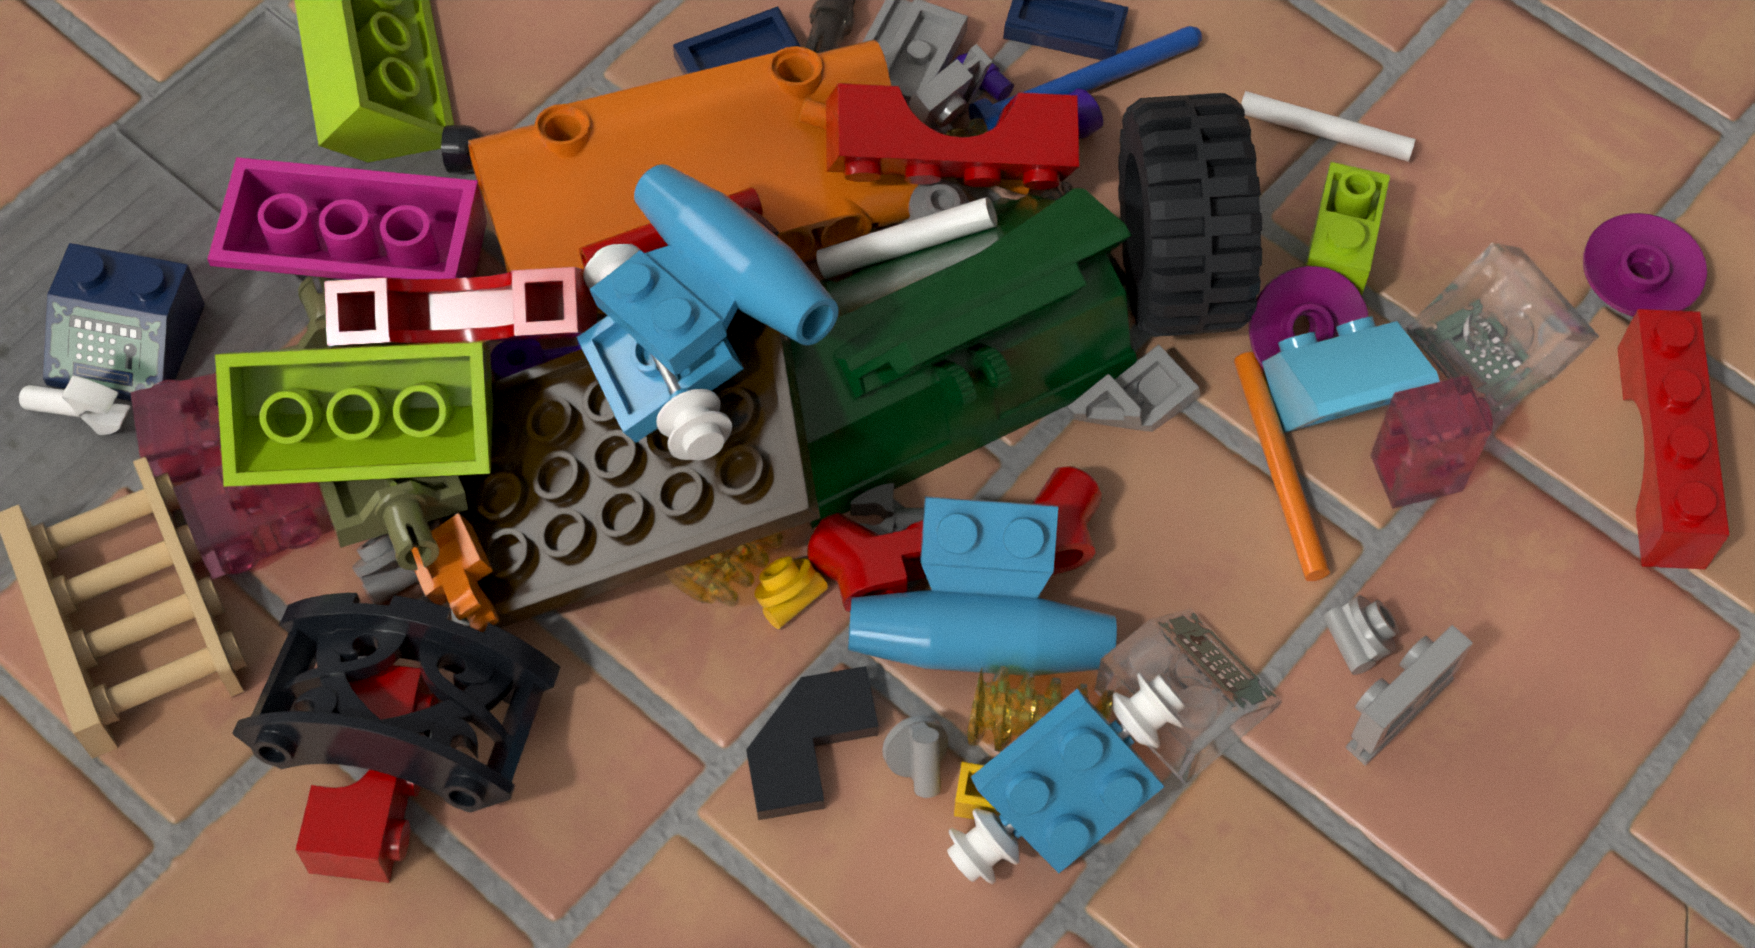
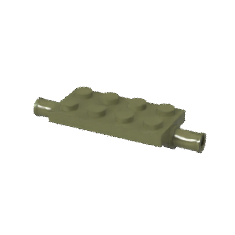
[279,276,468,571]

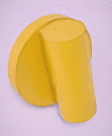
[754,556,828,629]

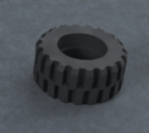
[1118,93,1262,337]

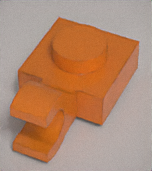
[411,513,499,632]

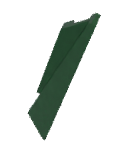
[834,188,1131,400]

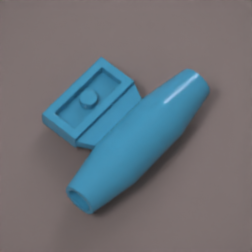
[589,164,839,376]
[848,496,1117,676]

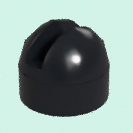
[441,125,484,173]

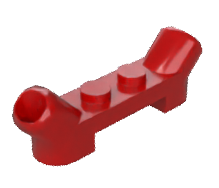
[807,466,1102,612]

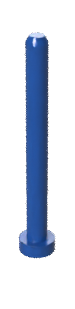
[968,26,1202,135]

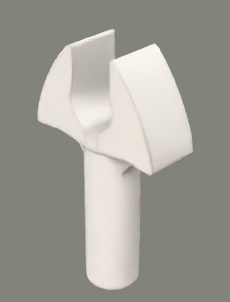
[19,376,131,435]

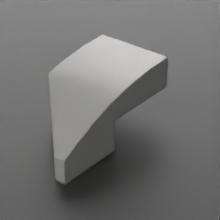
[1068,344,1200,432]

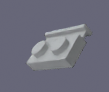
[863,0,968,105]
[908,44,993,136]
[1346,625,1473,766]

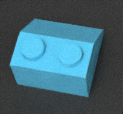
[1262,316,1440,433]

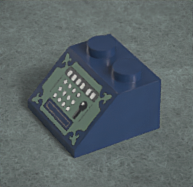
[43,243,205,407]

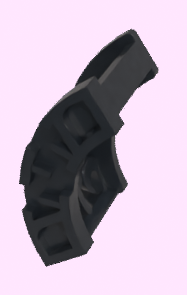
[232,592,561,813]

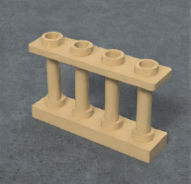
[0,456,247,759]

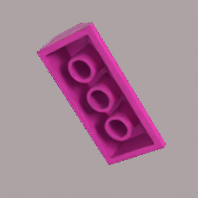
[207,157,487,280]

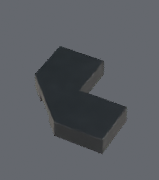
[746,666,879,820]

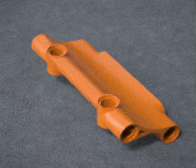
[468,39,918,314]

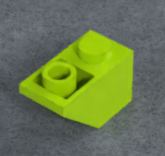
[1304,162,1390,296]

